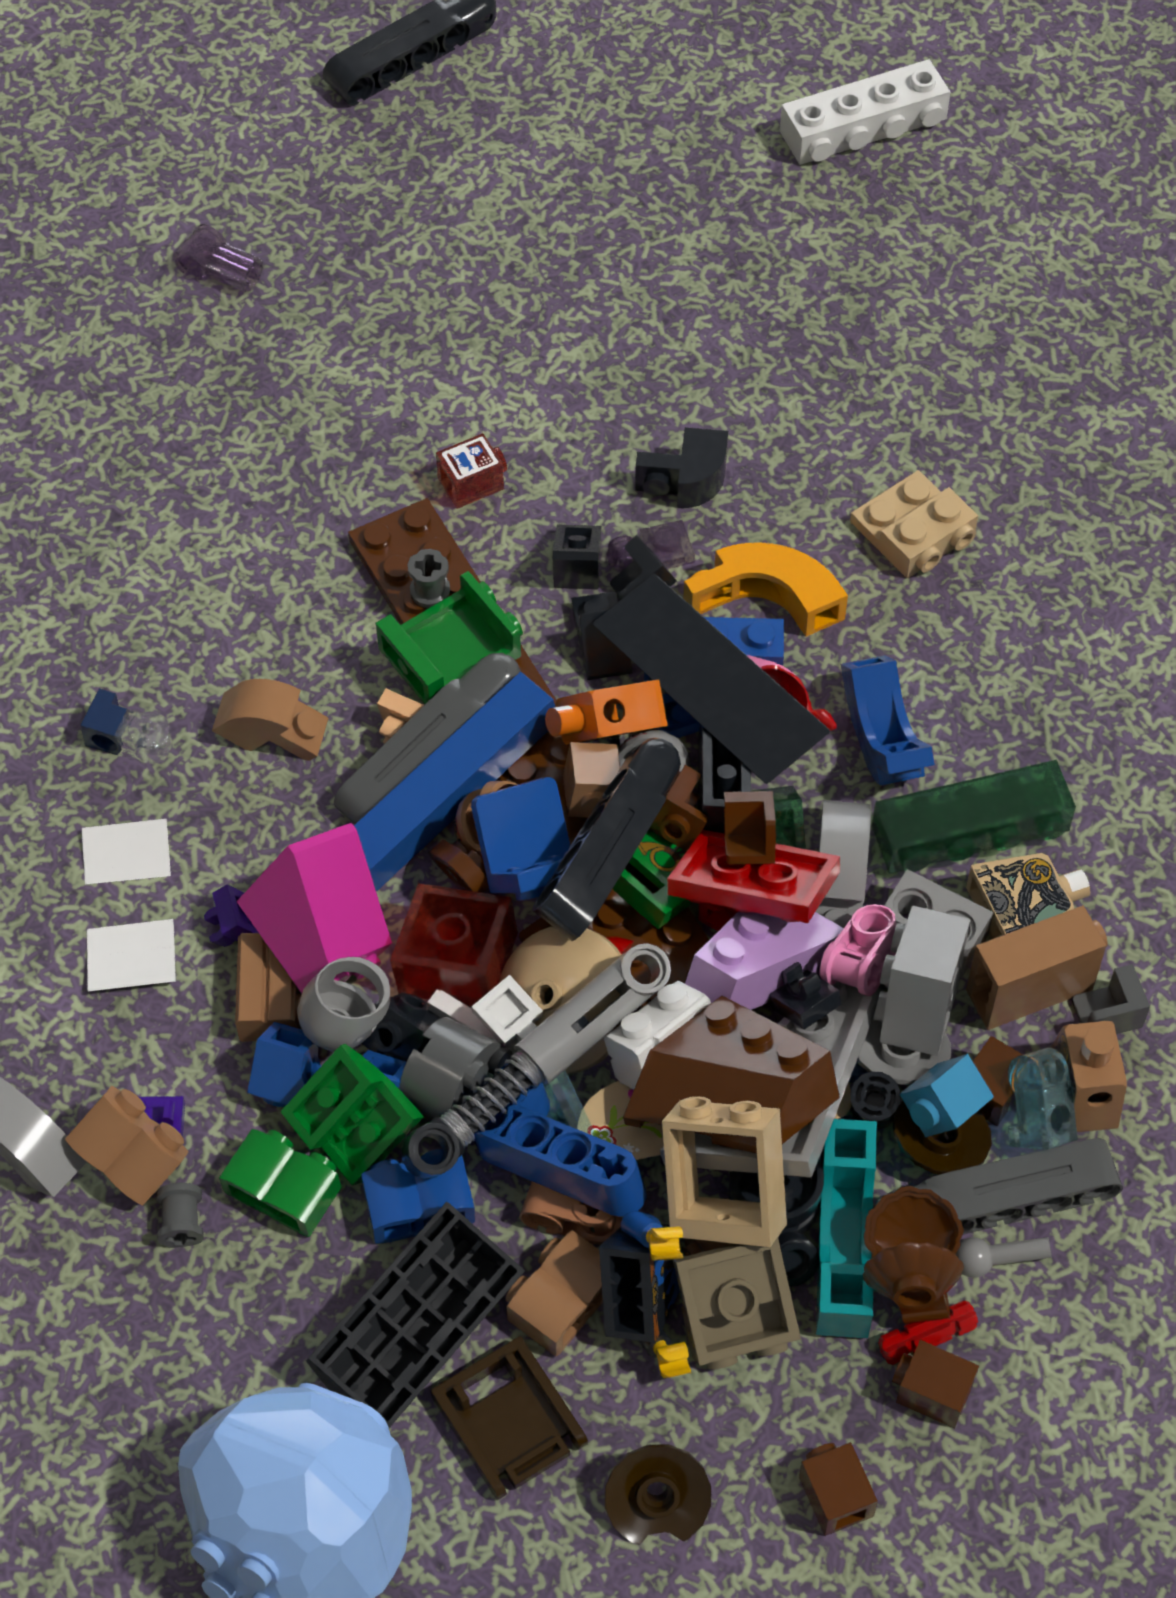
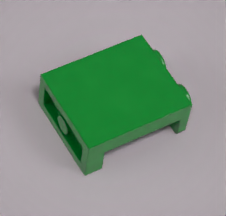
[375,571,523,704]

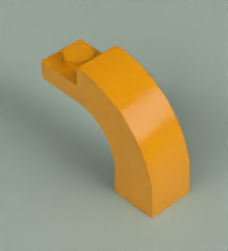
[683,542,848,637]

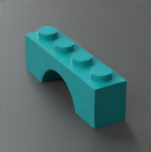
[816,1119,877,1338]

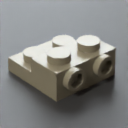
[673,1238,801,1369]

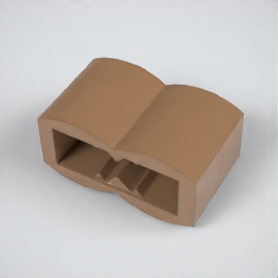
[65,1086,188,1206]
[506,1230,603,1357]

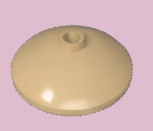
[498,927,622,1074]

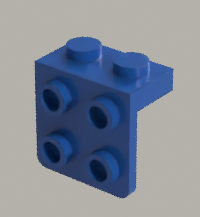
[471,777,570,900]

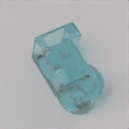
[1008,1048,1078,1150]

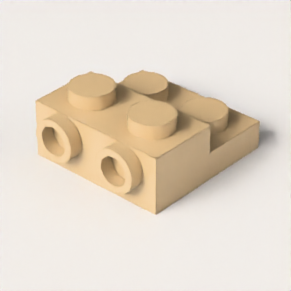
[850,470,978,579]

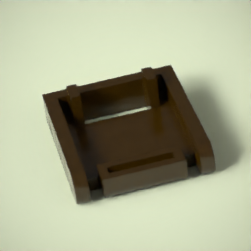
[431,1336,588,1501]

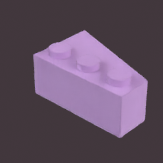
[685,912,844,1010]

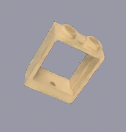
[662,1097,787,1247]

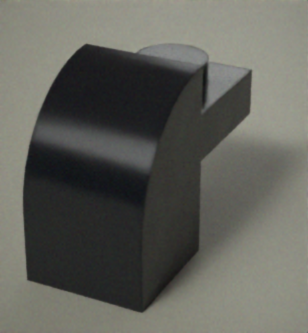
[635,427,728,509]

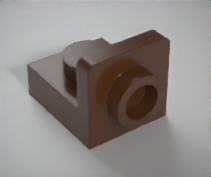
[649,765,709,851]

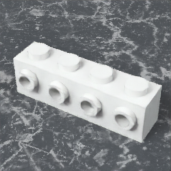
[780,59,950,165]

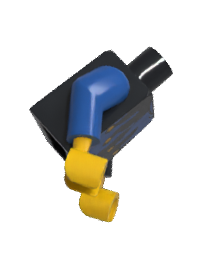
[599,1211,691,1378]

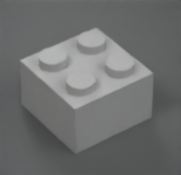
[874,906,970,1056]

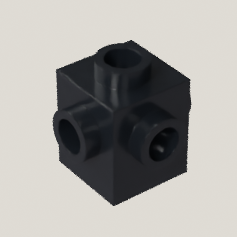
[361,992,440,1062]

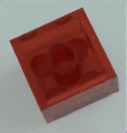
[390,883,518,1007]

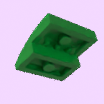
[281,1044,424,1186]

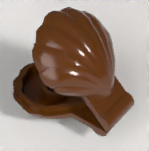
[863,1186,964,1324]

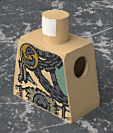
[966,853,1090,939]

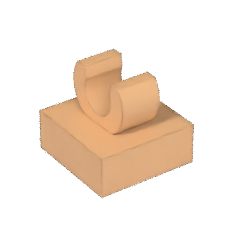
[377,688,424,744]

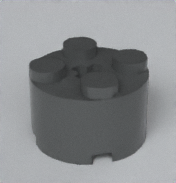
[399,1017,512,1121]

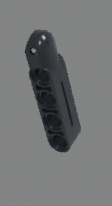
[322,0,497,106]
[532,738,681,941]

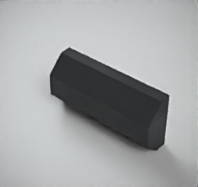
[306,1202,525,1428]

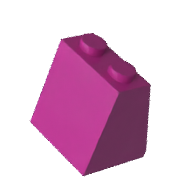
[237,823,392,993]

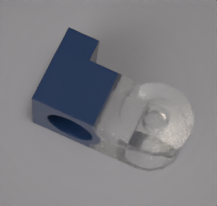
[80,688,173,764]

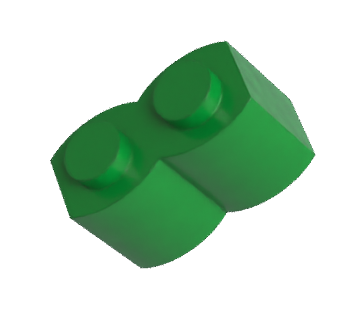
[219,1129,342,1237]

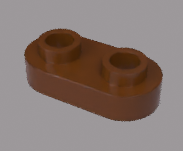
[428,839,489,898]

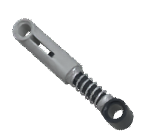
[401,944,671,1179]

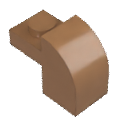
[212,679,329,761]

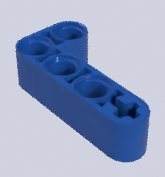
[474,1063,647,1217]

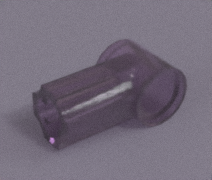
[173,224,264,293]

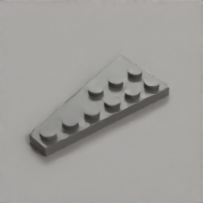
[660,982,885,1177]

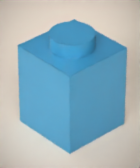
[900,1054,994,1137]

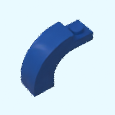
[841,655,935,785]

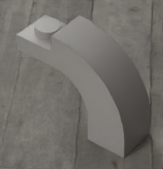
[0,1077,87,1197]

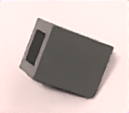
[1072,964,1150,1034]

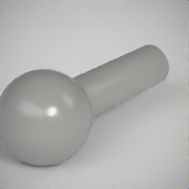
[956,1237,1052,1278]

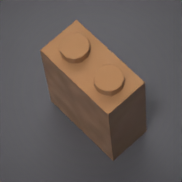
[966,905,1108,1030]

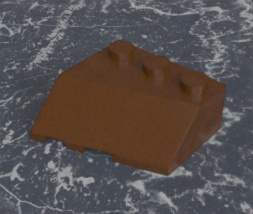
[623,996,840,1154]

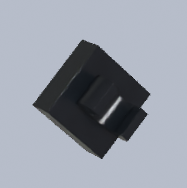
[769,962,842,1030]

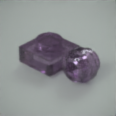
[606,520,695,573]

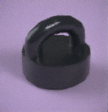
[778,1232,819,1286]

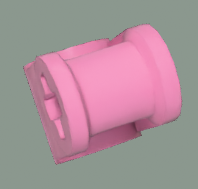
[820,904,896,996]

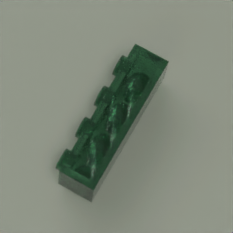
[872,760,1076,873]

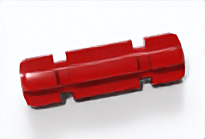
[878,1300,979,1365]

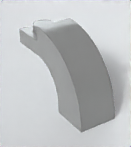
[816,800,871,928]

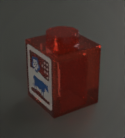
[436,433,507,509]

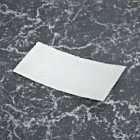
[82,819,176,992]

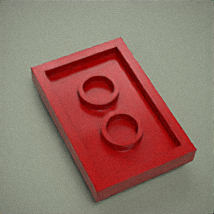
[667,829,840,923]

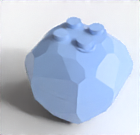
[178,1383,412,1598]

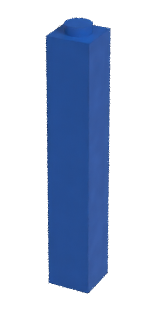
[354,671,555,892]

